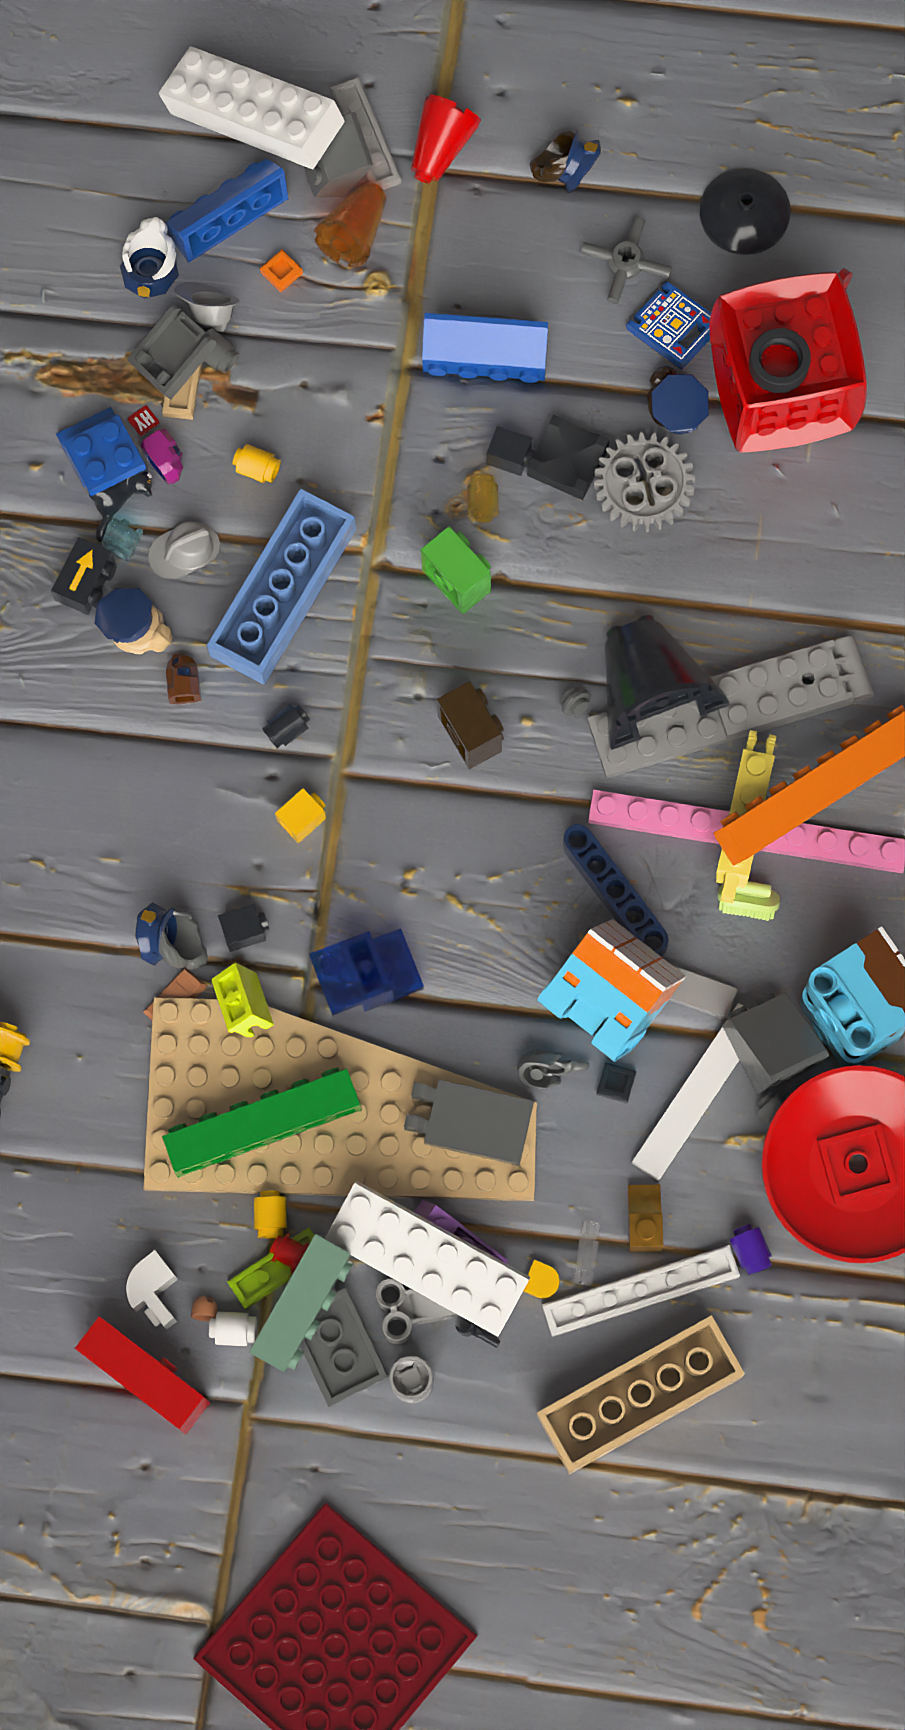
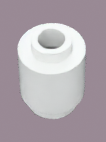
[209,1312,257,1346]

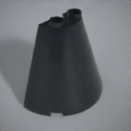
[605,615,730,750]

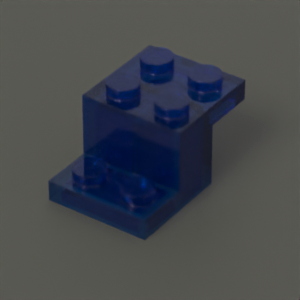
[309,928,424,1016]

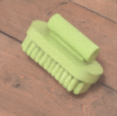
[717,881,780,921]

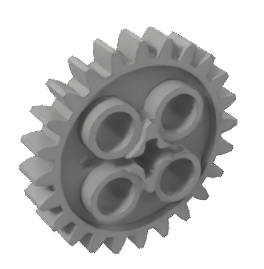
[594,432,695,532]

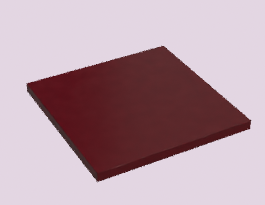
[193,1502,478,1730]

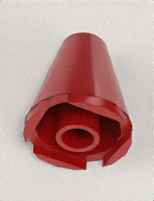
[411,95,481,184]

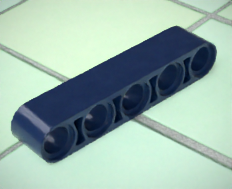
[563,824,669,957]

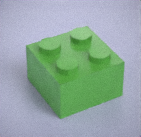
[420,526,491,615]

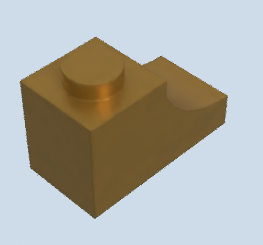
[627,1184,663,1252]

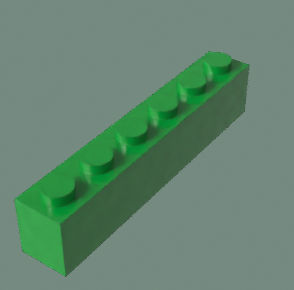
[162,1067,362,1178]

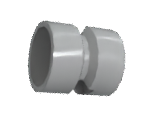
[389,1356,434,1404]

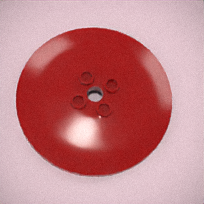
[761,1065,905,1264]

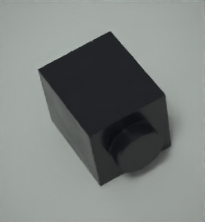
[486,426,536,476]
[218,904,270,952]

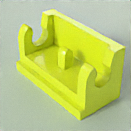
[211,962,274,1037]

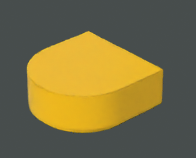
[523,1259,559,1299]

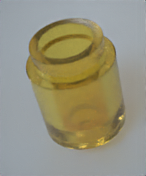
[467,474,499,523]

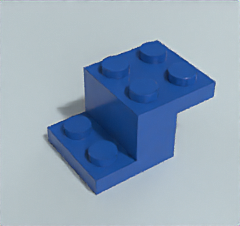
[56,407,146,496]

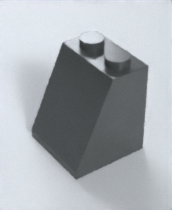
[722,993,829,1095]

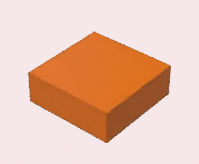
[260,249,303,293]

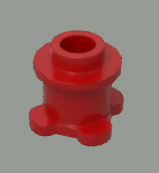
[269,1233,309,1274]

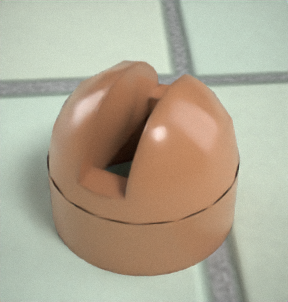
[191,1295,218,1322]

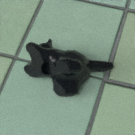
[89,462,152,542]

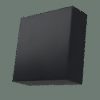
[596,1062,637,1104]

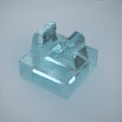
[102,518,143,562]

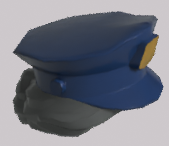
[135,902,208,970]

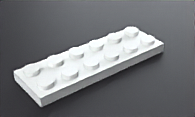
[325,1181,531,1337]

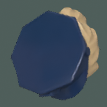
[94,588,173,655]

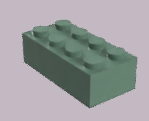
[249,1234,353,1372]

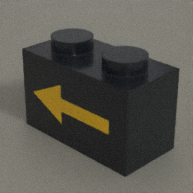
[51,537,117,615]

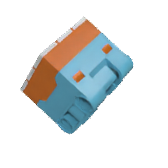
[537,919,686,1062]

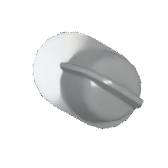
[174,283,240,332]
[148,521,220,579]

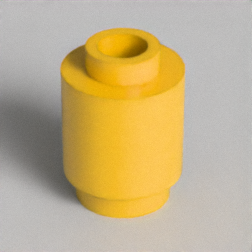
[233,444,281,483]
[254,1190,287,1239]

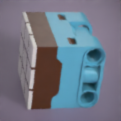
[800,926,905,1067]

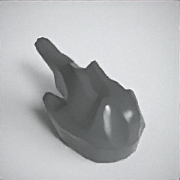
[517,1049,589,1090]

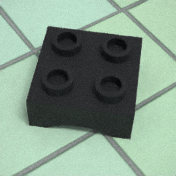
[527,414,609,500]

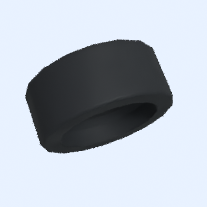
[749,328,811,393]

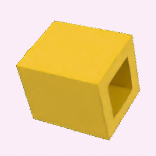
[275,788,326,843]

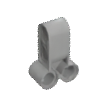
[376,1279,461,1344]

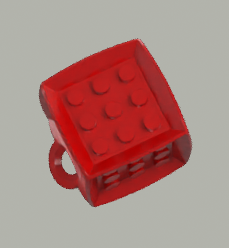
[710,268,867,452]

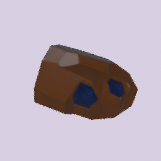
[166,653,201,705]

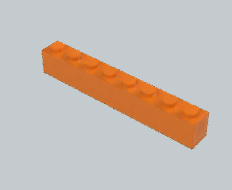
[713,705,905,866]

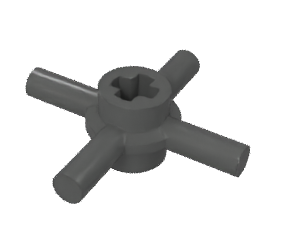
[581,217,672,304]

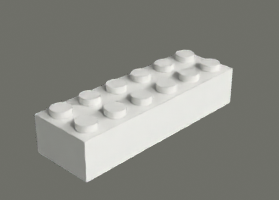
[159,46,345,169]

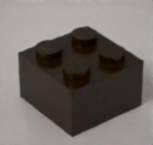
[437,681,504,770]

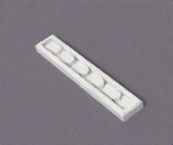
[632,1003,749,1181]
[542,1245,740,1337]

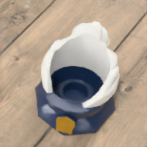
[120,217,179,298]

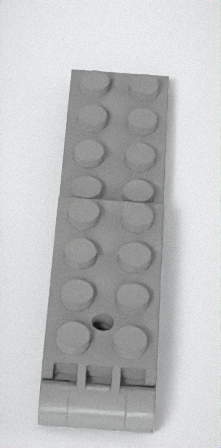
[587,636,874,779]

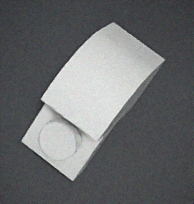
[126,1250,178,1330]

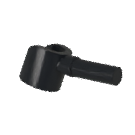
[455,1318,500,1348]

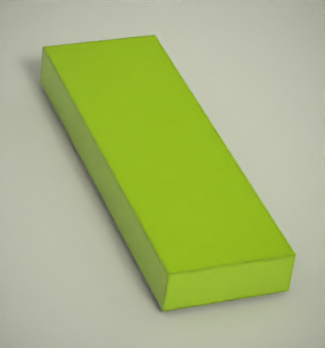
[227,1227,315,1310]

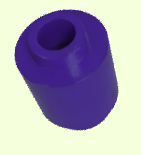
[730,1224,772,1275]

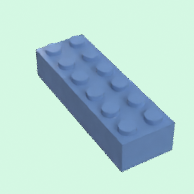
[207,488,357,685]

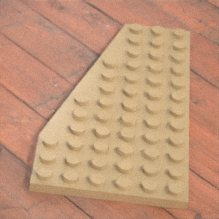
[143,997,537,1201]

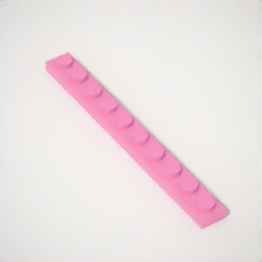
[588,790,905,874]

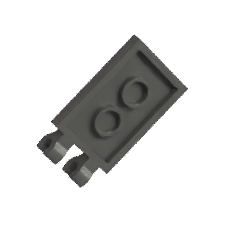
[404,1079,534,1166]
[300,1287,388,1407]

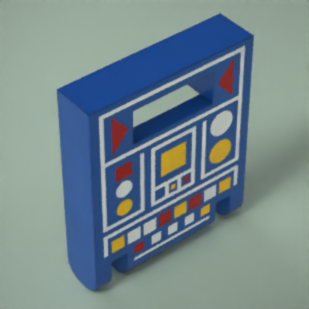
[626,281,711,370]

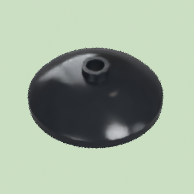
[700,169,791,255]

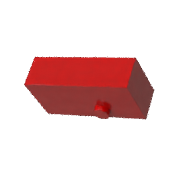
[74,1316,210,1434]

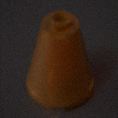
[314,183,387,268]

